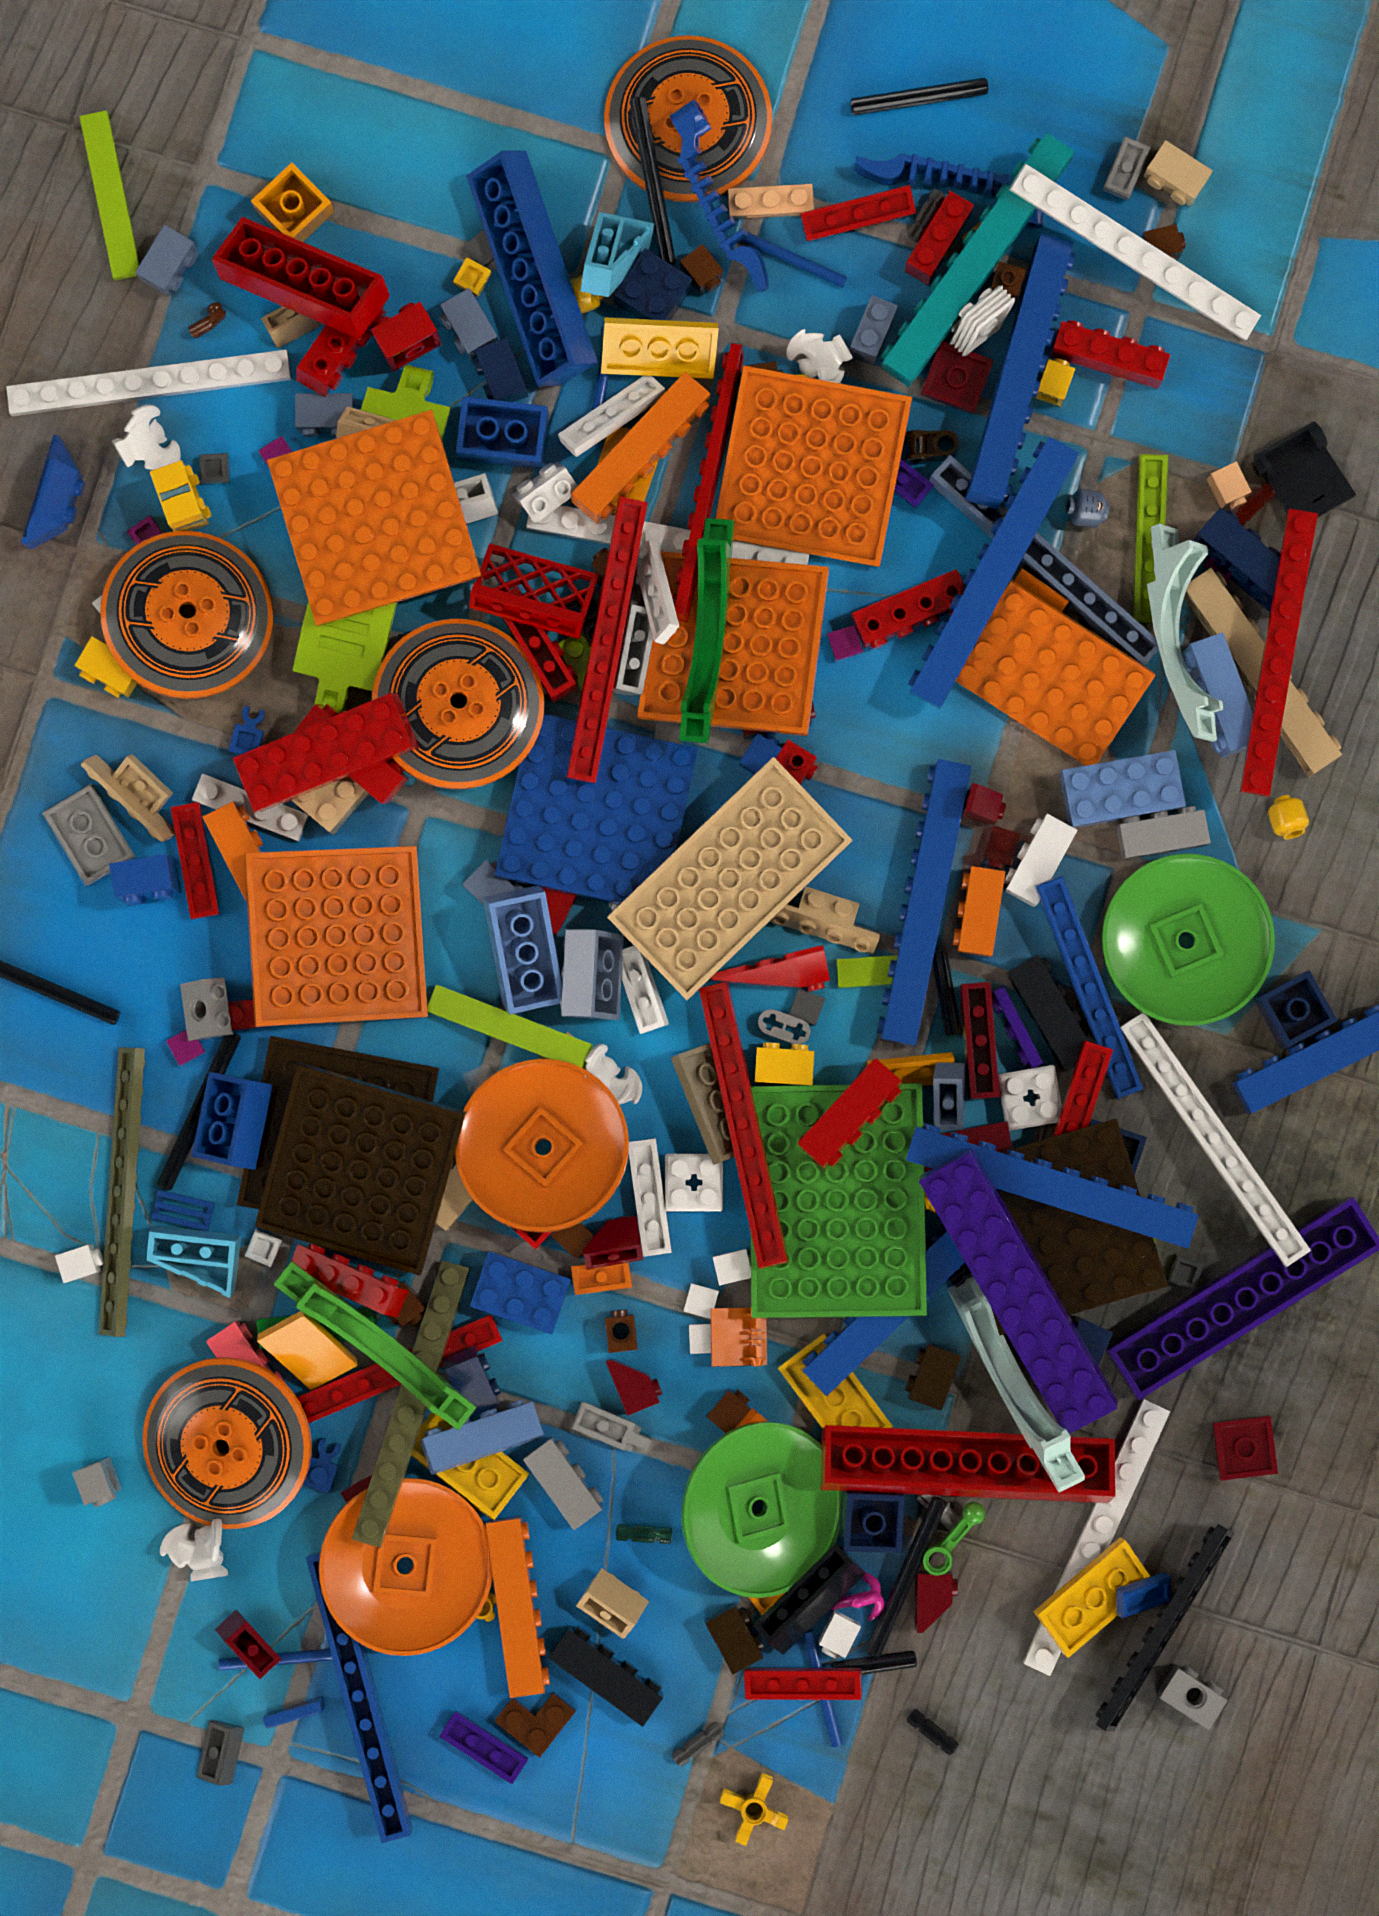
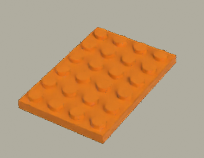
[956,580,1156,766]

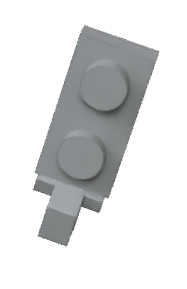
[571,1401,653,1452]

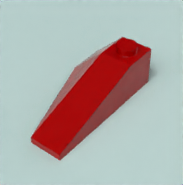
[711,945,830,992]

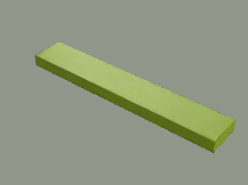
[79,110,140,281]
[1133,454,1168,624]
[427,984,593,1069]

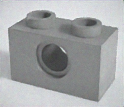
[180,978,233,1041]
[72,1457,122,1507]
[1156,1664,1228,1730]

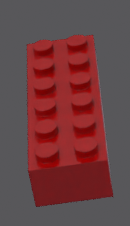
[212,217,390,339]
[233,693,419,812]

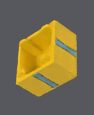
[149,460,212,532]

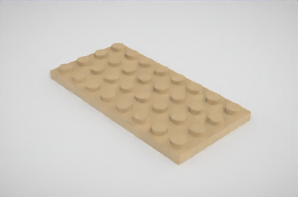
[607,757,853,1000]

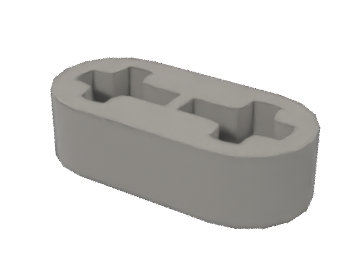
[758,1009,811,1044]

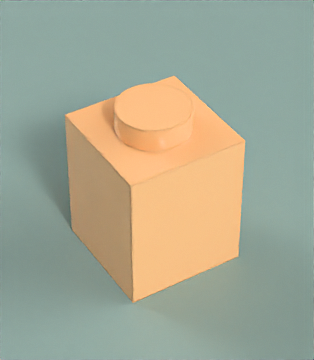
[1207,461,1252,510]

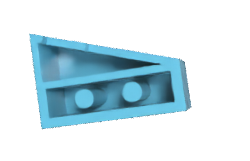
[581,212,654,297]
[147,1225,241,1298]

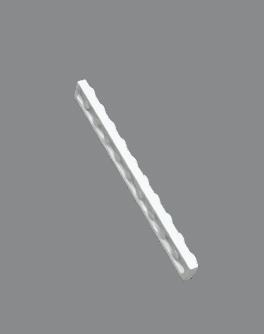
[1009,164,1261,340]
[6,350,291,416]
[526,505,809,565]
[1120,1013,1311,1267]
[1023,1398,1170,1676]

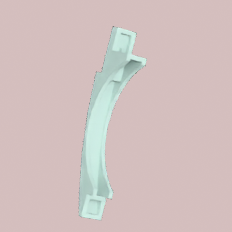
[1147,524,1223,742]
[948,1276,1085,1493]

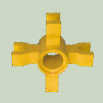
[719,1772,789,1846]

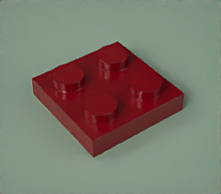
[921,341,994,415]
[1212,1415,1279,1481]

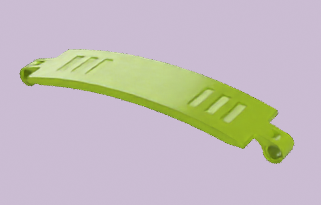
[292,365,451,713]

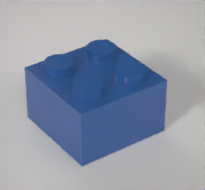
[109,854,181,906]

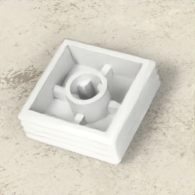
[950,286,1015,356]
[998,1065,1062,1131]
[665,1154,723,1211]

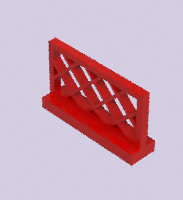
[469,543,599,639]

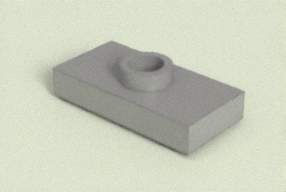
[1103,136,1151,201]

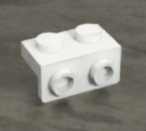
[512,462,578,523]

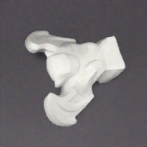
[786,329,853,383]
[112,405,181,470]
[584,1044,642,1105]
[160,1518,228,1581]

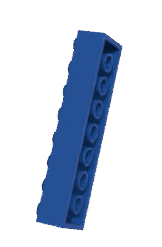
[466,150,598,387]

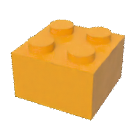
[251,162,335,242]

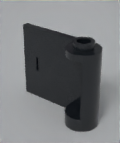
[1252,421,1356,518]

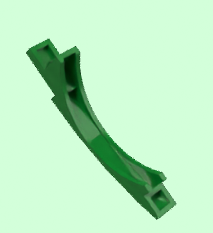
[679,518,735,744]

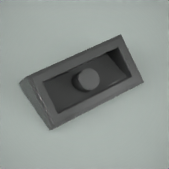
[197,1720,244,1786]

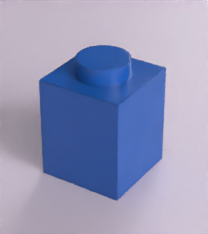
[739,733,782,775]

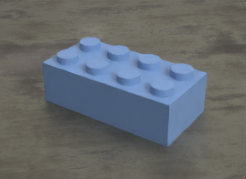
[1182,632,1253,759]
[1059,750,1186,829]
[483,885,563,1015]

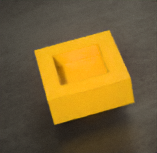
[453,257,492,297]

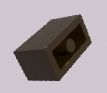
[904,1343,961,1411]
[705,1603,765,1675]

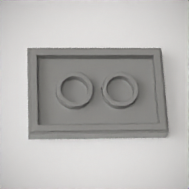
[43,784,136,886]

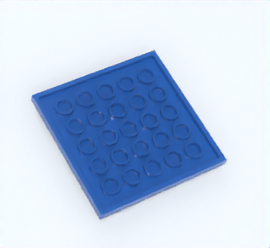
[494,714,698,905]

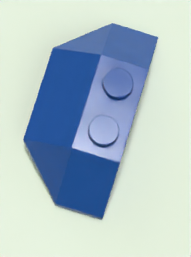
[21,434,85,549]

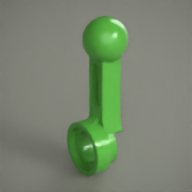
[923,1502,985,1576]

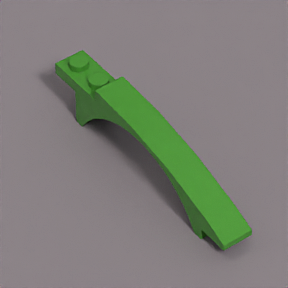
[273,1261,477,1431]

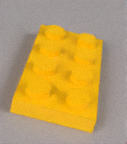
[601,317,719,379]
[777,1333,893,1429]
[411,1412,530,1521]
[1033,1537,1150,1658]

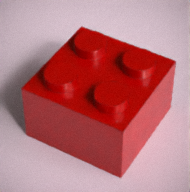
[371,302,441,373]

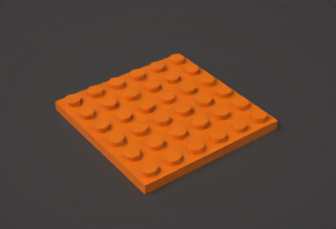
[715,365,912,567]
[267,410,482,626]
[637,551,829,736]
[244,846,428,1027]

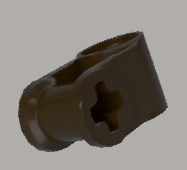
[905,430,959,463]

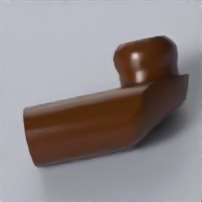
[188,302,226,339]

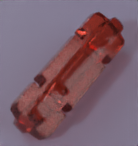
[1234,484,1276,526]

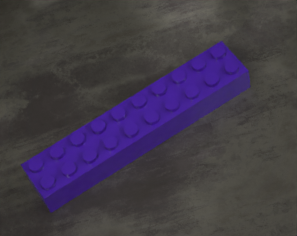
[919,1147,1118,1434]
[1105,1197,1379,1400]

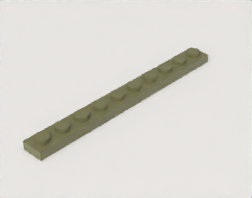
[99,1047,145,1337]
[352,1260,470,1548]

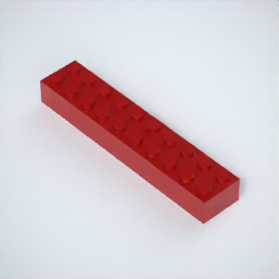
[820,1425,1116,1503]

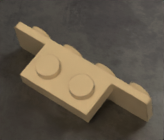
[81,754,175,842]
[770,886,880,954]

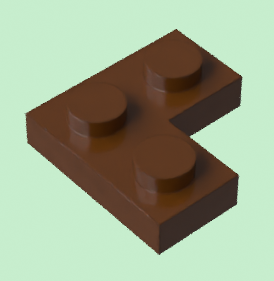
[495,1692,576,1758]

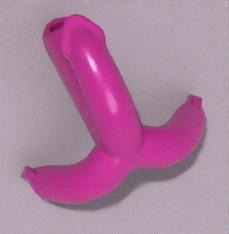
[831,1572,885,1621]

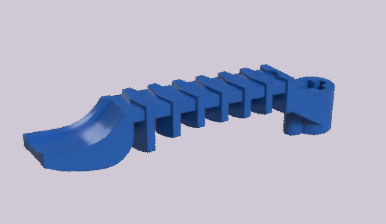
[670,99,769,292]
[854,153,1045,229]

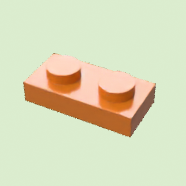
[571,1263,632,1295]

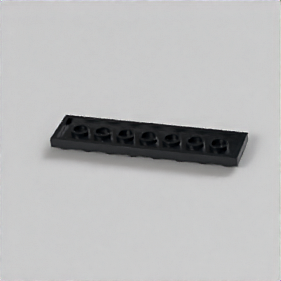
[1095,1524,1235,1731]

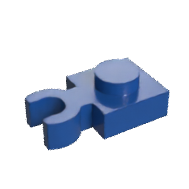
[228,706,265,755]
[303,1438,341,1493]

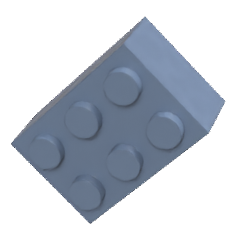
[560,929,624,1020]

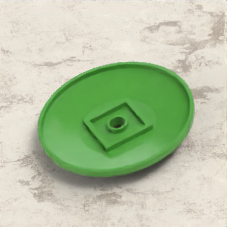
[1102,854,1275,1026]
[681,1421,842,1598]

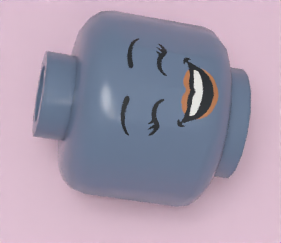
[1065,489,1109,528]

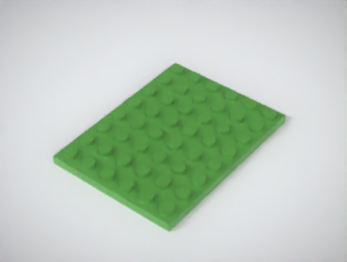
[751,1083,927,1318]

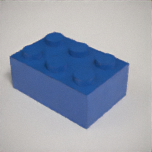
[456,396,549,469]
[191,1072,273,1170]
[470,1250,572,1334]

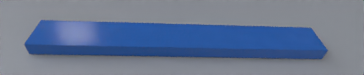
[1035,875,1143,1100]

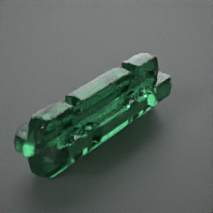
[616,1524,672,1544]

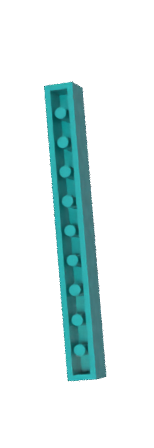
[881,132,1075,388]

